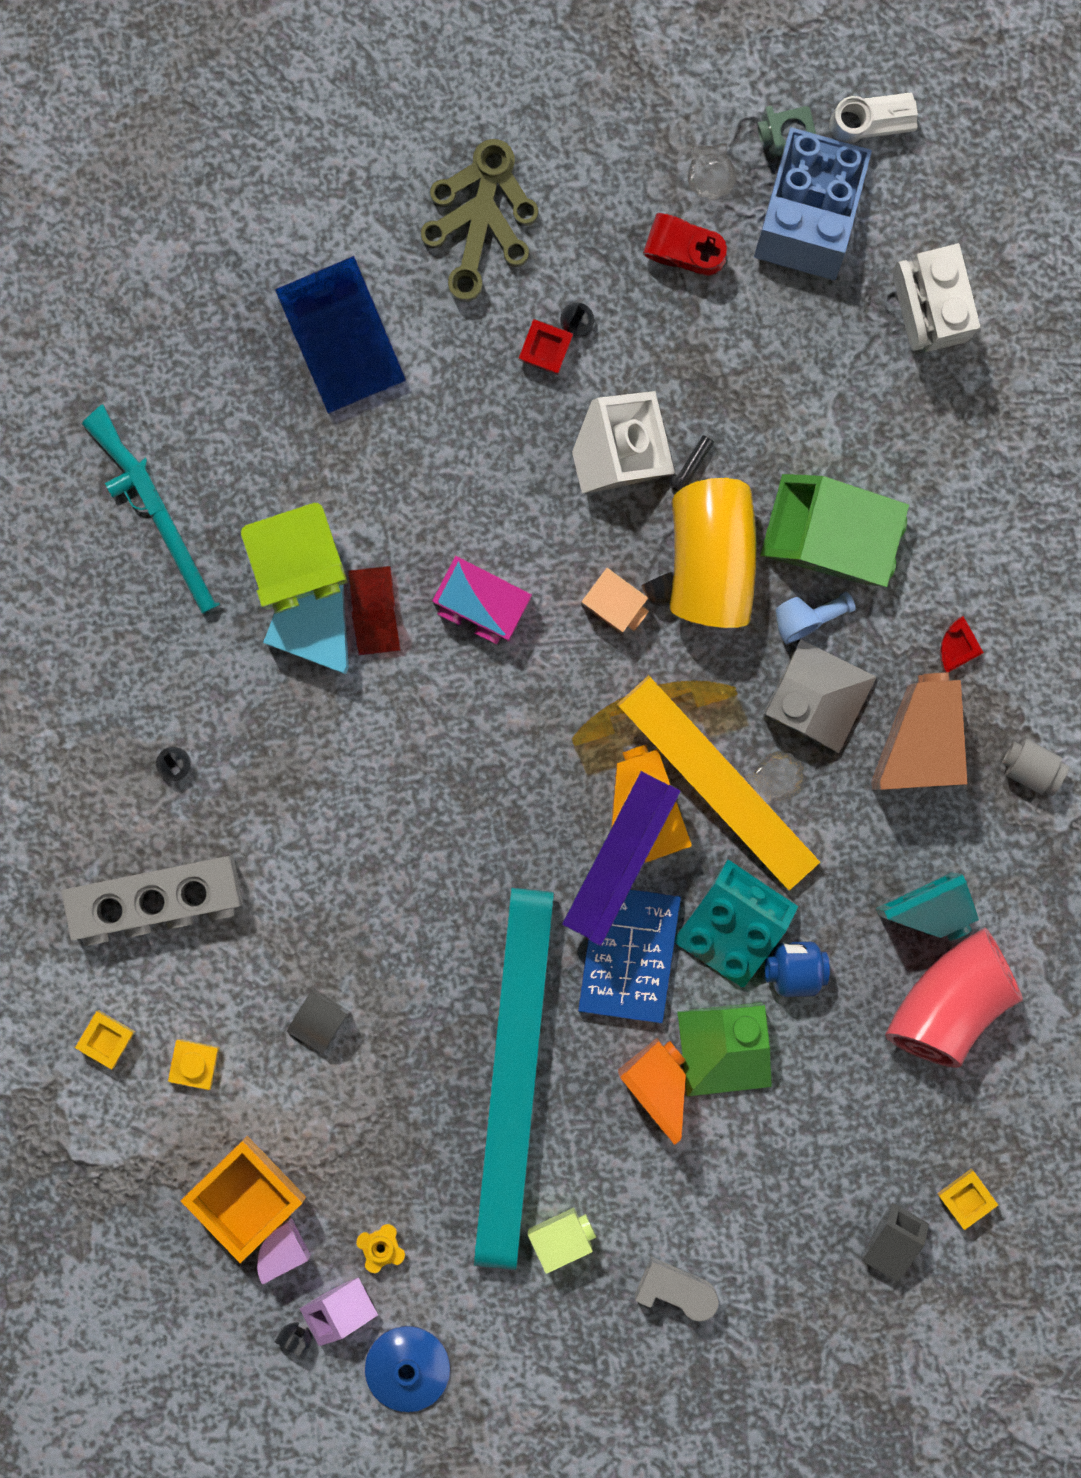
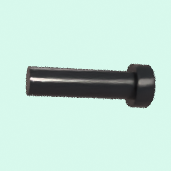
[669,435,714,491]

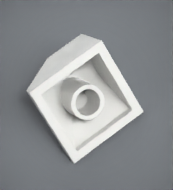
[572,391,675,493]

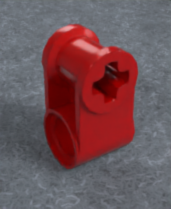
[643,213,727,276]

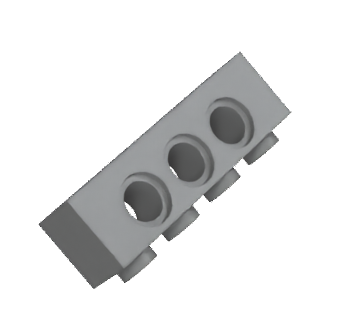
[61,855,243,946]

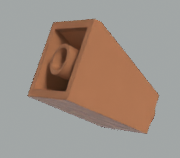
[871,672,968,790]

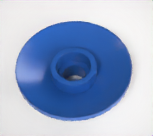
[365,1326,450,1412]

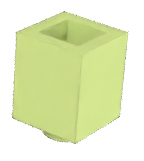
[528,1208,597,1274]

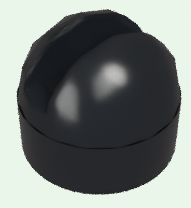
[560,302,594,338]
[641,572,674,606]
[156,747,191,781]
[274,1322,312,1359]

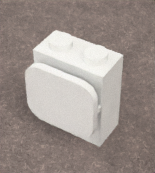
[893,243,981,352]

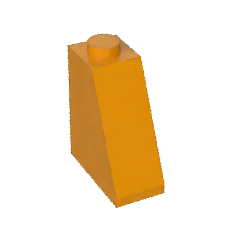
[611,744,692,863]

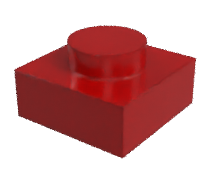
[518,319,573,375]

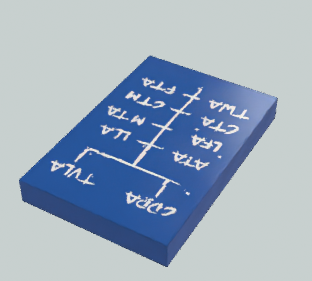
[578,889,681,1024]

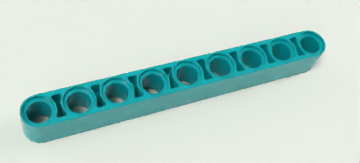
[474,887,554,1270]

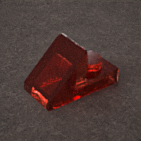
[348,566,401,656]

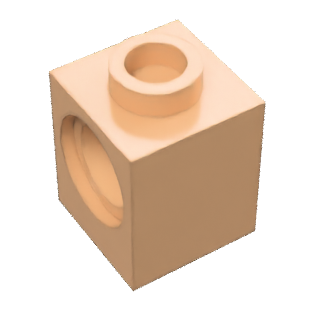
[581,568,649,634]

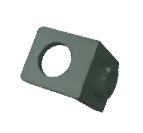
[757,105,816,159]

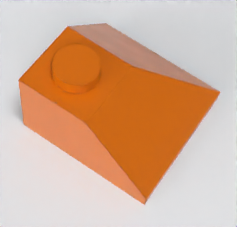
[618,1038,686,1145]

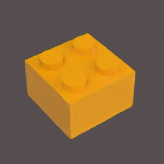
[181,1136,306,1263]

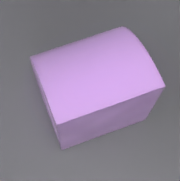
[257,1217,311,1285]
[299,1277,378,1346]

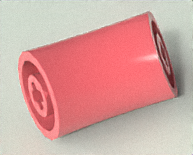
[885,928,1023,1068]

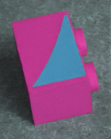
[432,555,532,645]

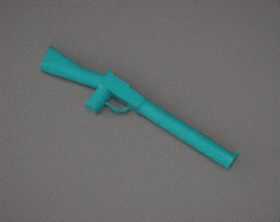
[81,404,221,614]

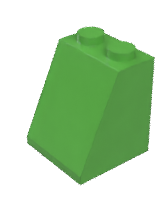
[760,474,909,587]

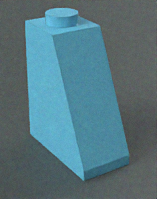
[263,565,349,674]

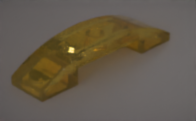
[571,680,738,747]

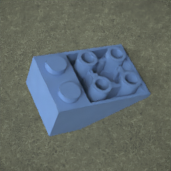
[754,127,872,281]

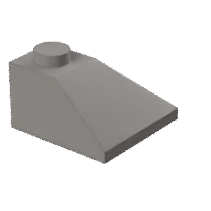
[762,639,876,753]

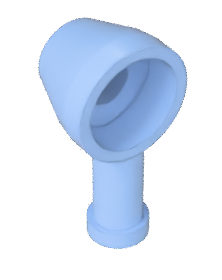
[775,591,856,644]

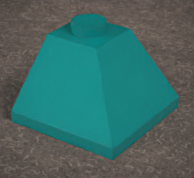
[875,872,979,941]

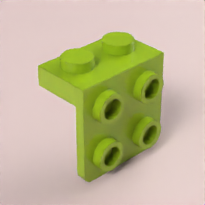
[241,503,348,614]

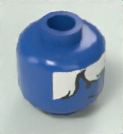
[764,941,830,997]

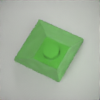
[677,1002,772,1097]

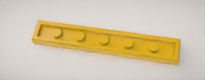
[617,675,820,891]

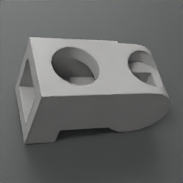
[634,1256,719,1321]

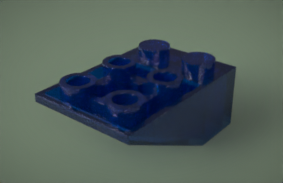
[275,256,406,414]

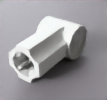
[829,93,918,144]

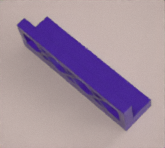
[562,771,681,946]

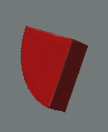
[940,616,984,673]

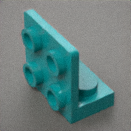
[674,859,798,987]

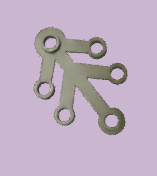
[421,139,538,302]

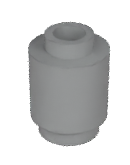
[1002,738,1069,796]

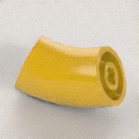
[670,478,756,628]

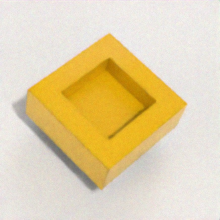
[75,1010,135,1070]
[168,1039,219,1090]
[937,1169,998,1230]

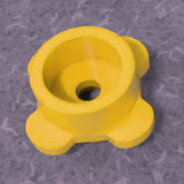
[356,1224,405,1273]

